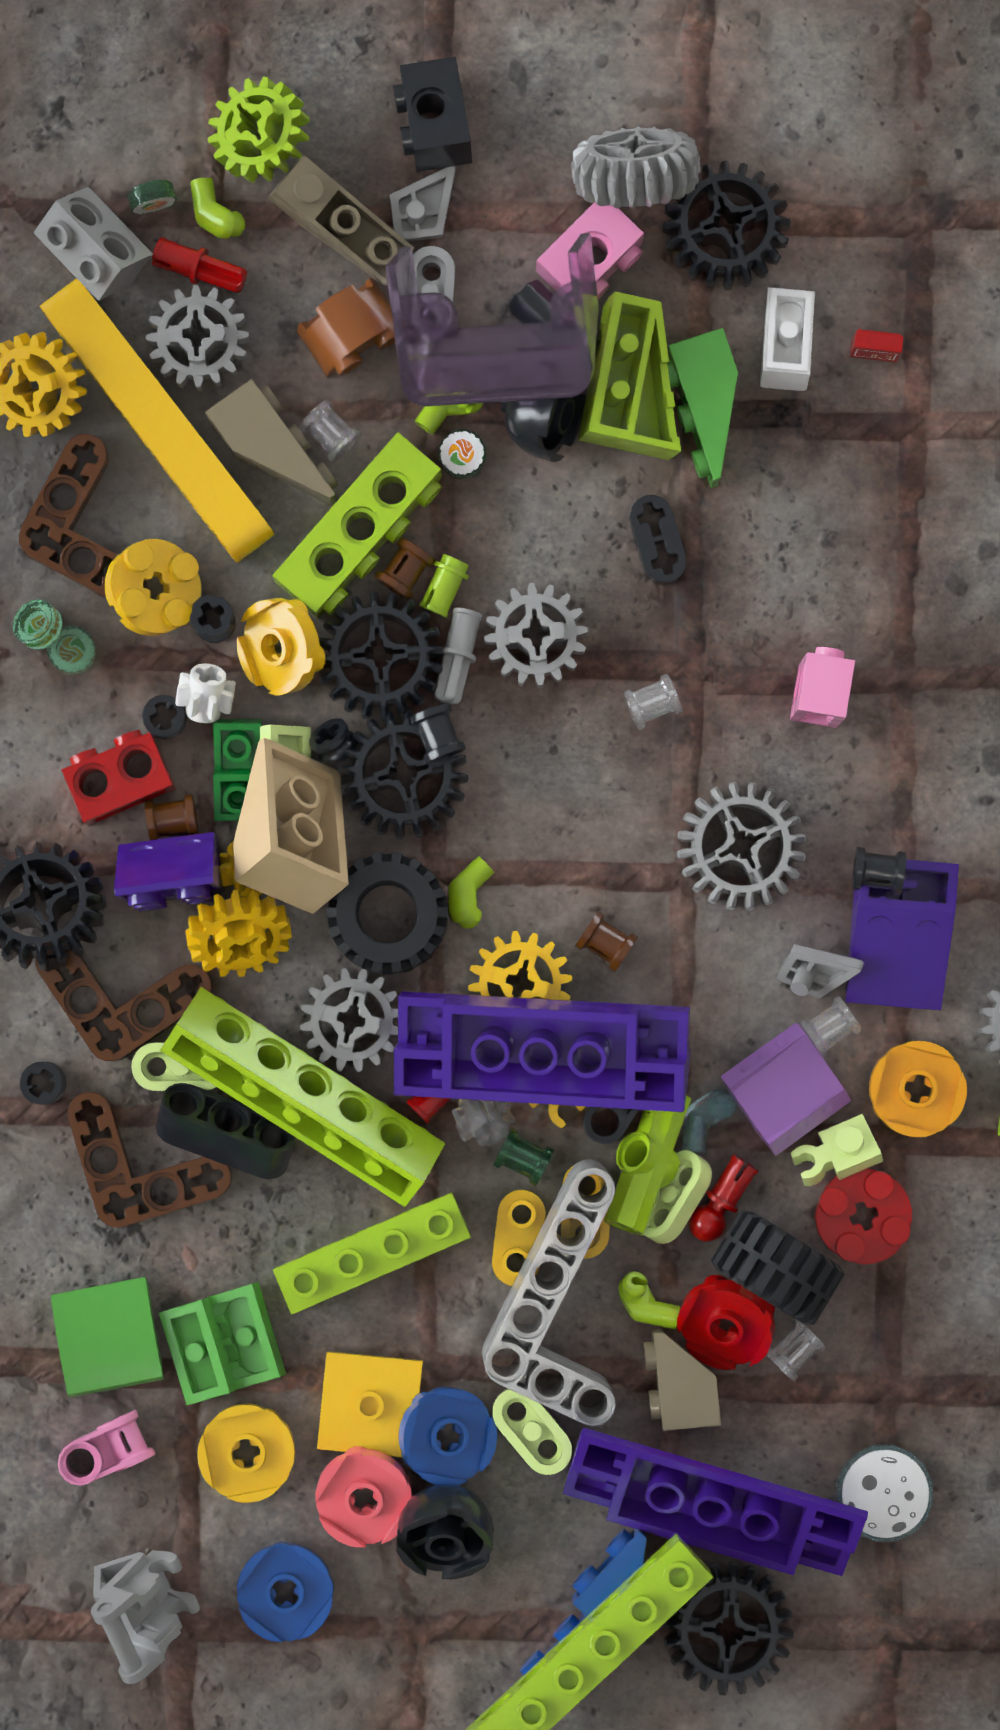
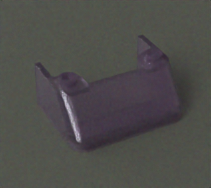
[386,233,598,406]

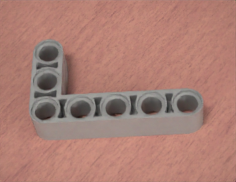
[482,1159,616,1426]

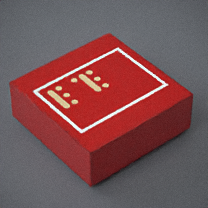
[849,329,903,362]

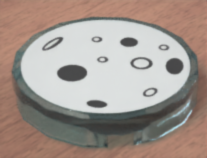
[836,1444,933,1542]

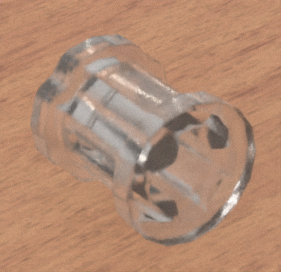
[299,400,362,463]
[622,673,683,731]
[799,996,863,1057]
[766,1319,827,1382]

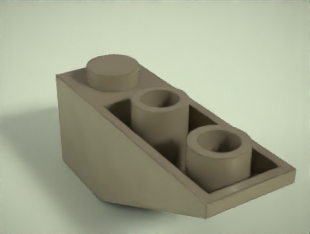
[268,155,414,285]
[205,379,339,506]

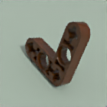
[18,433,147,599]
[35,950,213,1061]
[68,1092,233,1228]

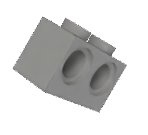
[34,187,153,301]

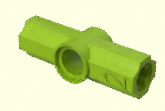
[604,1095,691,1236]

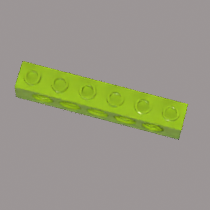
[160,987,445,1207]
[465,1533,713,1730]

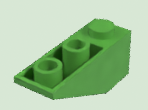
[667,328,738,488]

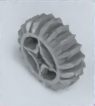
[571,126,701,209]
[677,782,806,911]

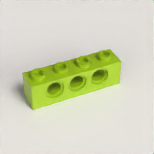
[272,432,442,619]
[273,1191,471,1315]

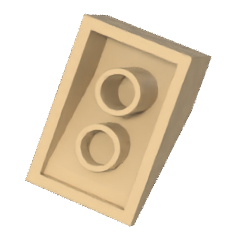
[233,737,349,914]

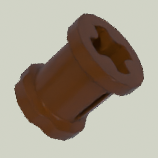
[374,537,435,600]
[144,794,199,840]
[575,911,638,973]

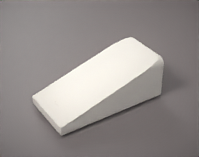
[760,287,815,391]

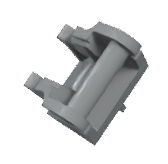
[91,1550,200,1684]

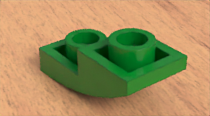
[213,719,262,821]

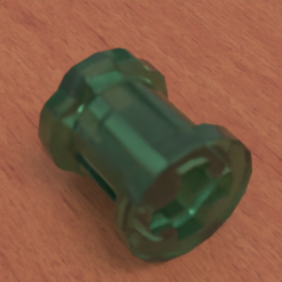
[492,1127,554,1186]

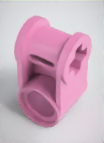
[58,1410,156,1486]

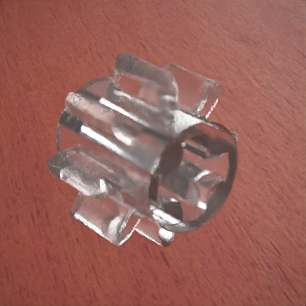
[452,1099,515,1146]

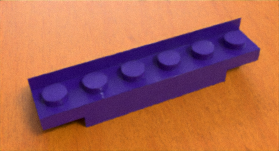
[394,991,691,1112]
[562,1427,868,1576]

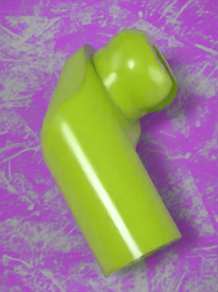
[190,178,245,239]
[414,383,484,435]
[448,856,495,929]
[618,1271,680,1330]

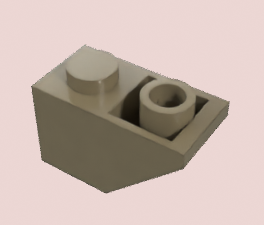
[643,1329,721,1431]

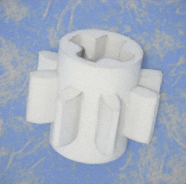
[175,663,236,723]

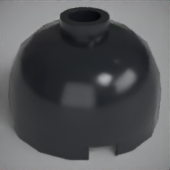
[501,364,587,462]
[396,1485,494,1580]

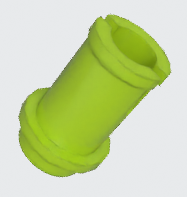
[419,554,469,618]

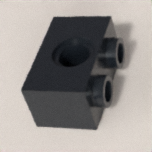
[393,56,473,172]

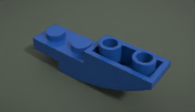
[519,1529,647,1675]

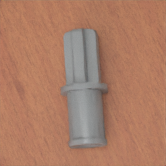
[434,608,483,704]

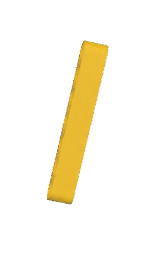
[39,278,275,563]

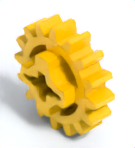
[0,332,87,437]
[185,890,292,977]
[468,931,572,1000]

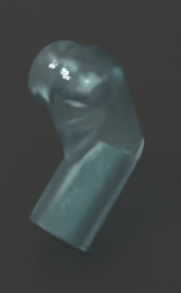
[682,1090,736,1153]

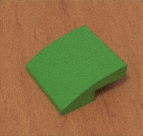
[51,1277,164,1398]
[159,1282,286,1405]

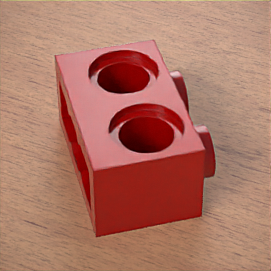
[61,729,176,826]

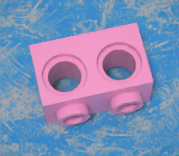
[790,647,855,728]

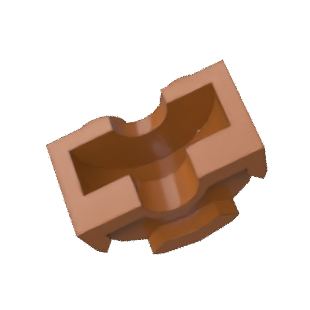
[297,278,406,378]

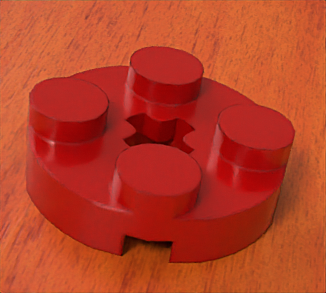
[814,1168,912,1264]
[677,1275,776,1370]

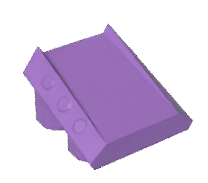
[720,1022,851,1156]

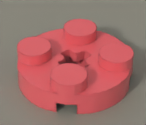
[315,1446,412,1547]

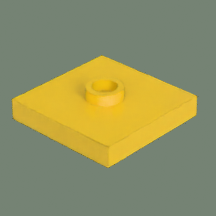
[317,1351,423,1457]

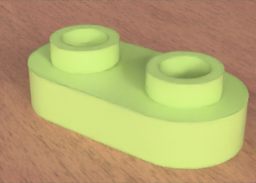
[131,1043,217,1091]
[643,1150,712,1244]
[493,1389,572,1475]

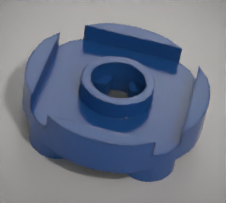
[399,1387,497,1486]
[237,1541,334,1642]

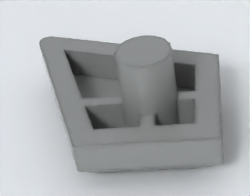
[390,166,456,242]
[776,944,864,999]

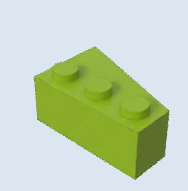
[578,291,681,460]

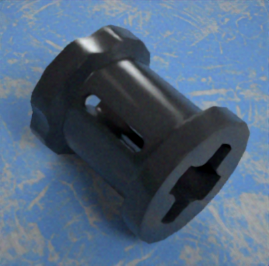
[190,595,236,643]
[410,703,466,764]
[852,847,906,895]

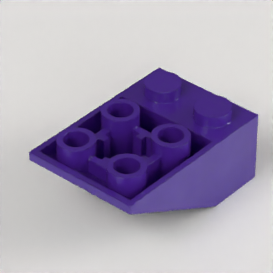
[114,832,225,912]
[845,860,959,1011]

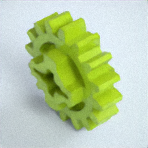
[208,77,310,183]

